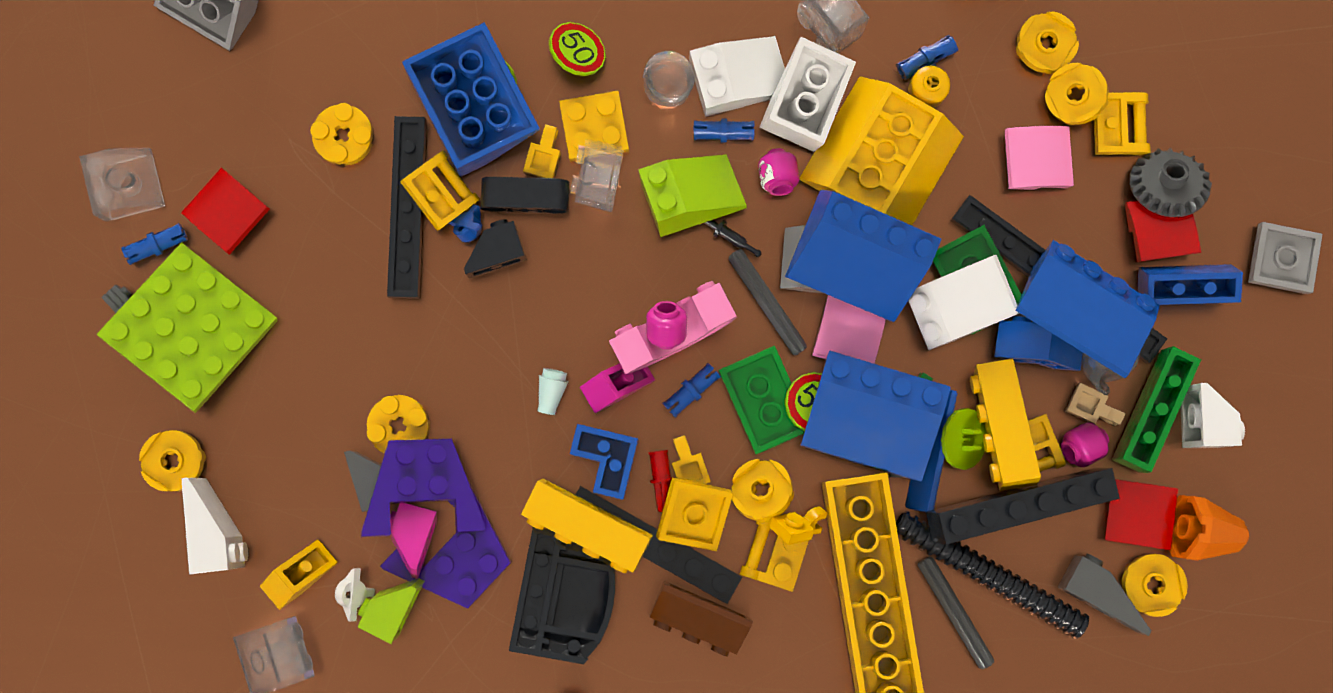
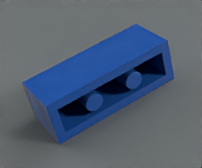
[1138,264,1243,305]

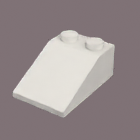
[689,36,785,117]
[759,37,856,152]
[908,255,1019,350]
[181,478,248,574]

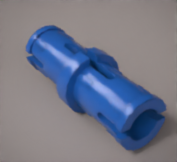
[896,35,958,81]
[694,118,755,143]
[121,223,188,265]
[662,363,721,418]

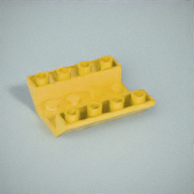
[800,76,964,225]

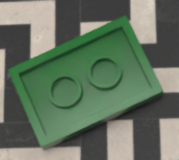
[933,225,1022,335]
[718,346,804,455]

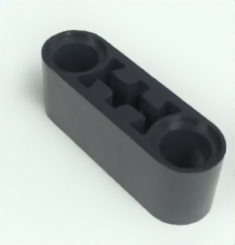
[480,177,570,214]

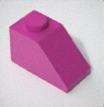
[580,363,655,413]
[390,502,437,579]

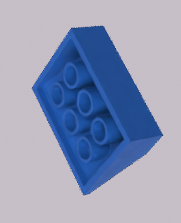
[402,22,540,177]
[785,190,942,322]
[1015,240,1160,378]
[800,350,951,482]

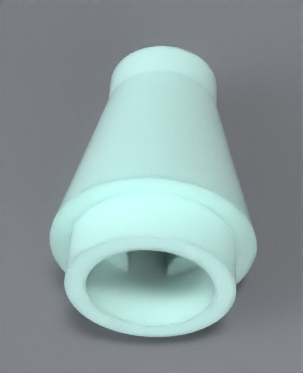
[537,368,569,415]

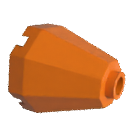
[1169,495,1249,560]

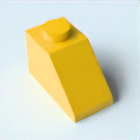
[260,539,338,610]

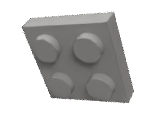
[1248,222,1323,294]

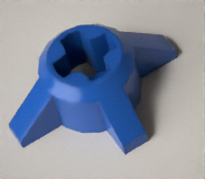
[449,204,482,242]

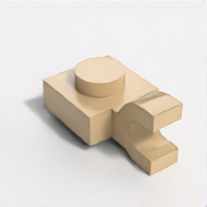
[1065,383,1126,426]

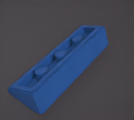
[905,390,958,513]

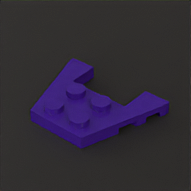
[361,438,486,537]
[380,481,512,609]

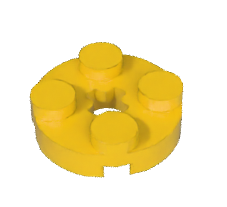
[1016,12,1079,74]
[1045,63,1109,125]
[310,103,374,165]
[367,395,430,453]
[139,430,206,491]
[732,459,794,523]
[1122,554,1188,617]

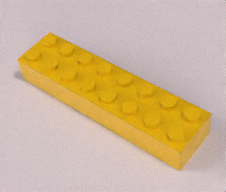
[821,473,924,693]

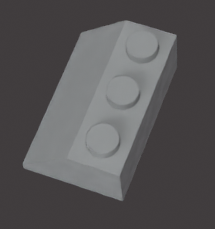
[154,0,258,50]

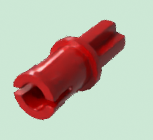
[648,450,674,512]

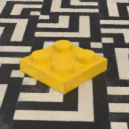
[559,91,629,162]
[656,477,733,551]

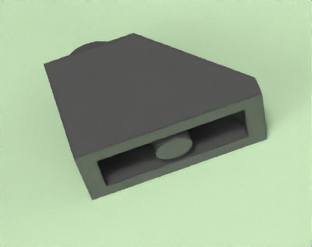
[344,450,394,512]

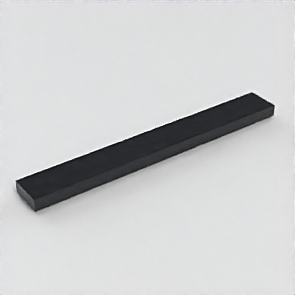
[950,195,1167,364]

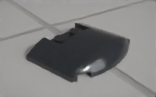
[509,527,615,665]

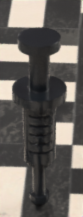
[699,220,762,257]

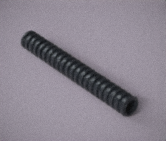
[896,511,1089,639]

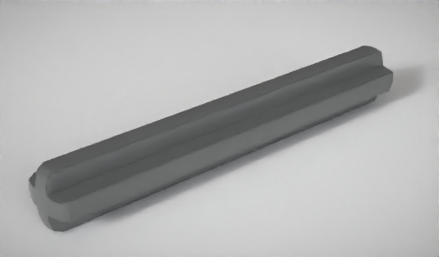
[729,249,807,355]
[918,556,994,669]

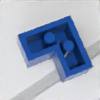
[994,316,1083,371]
[570,424,638,500]

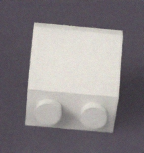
[1180,383,1245,448]

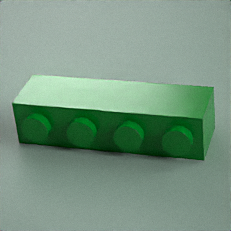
[1112,346,1202,473]

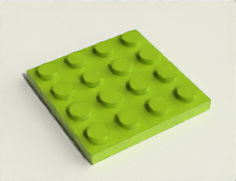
[96,242,278,413]

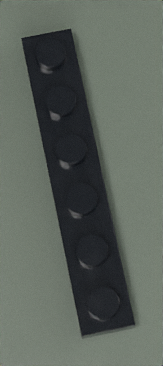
[387,116,427,299]
[576,486,742,604]

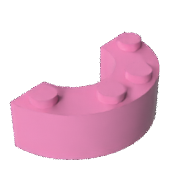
[609,281,737,374]

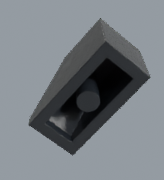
[464,219,527,279]

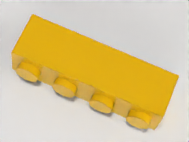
[970,359,1041,491]
[521,478,653,573]

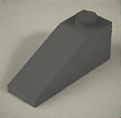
[1057,553,1151,636]

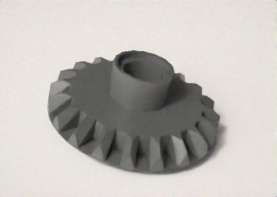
[1130,147,1212,217]

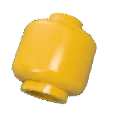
[908,66,950,108]

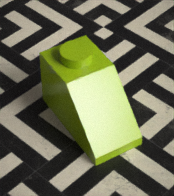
[358,578,425,644]

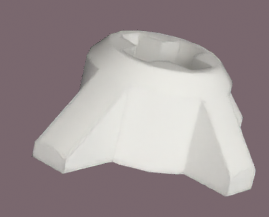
[335,568,375,622]

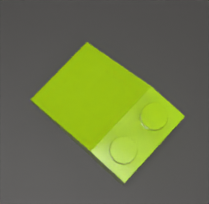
[638,154,747,237]

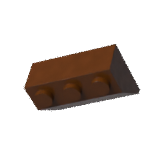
[650,581,753,657]

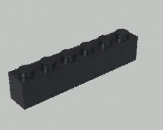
[926,468,1120,545]

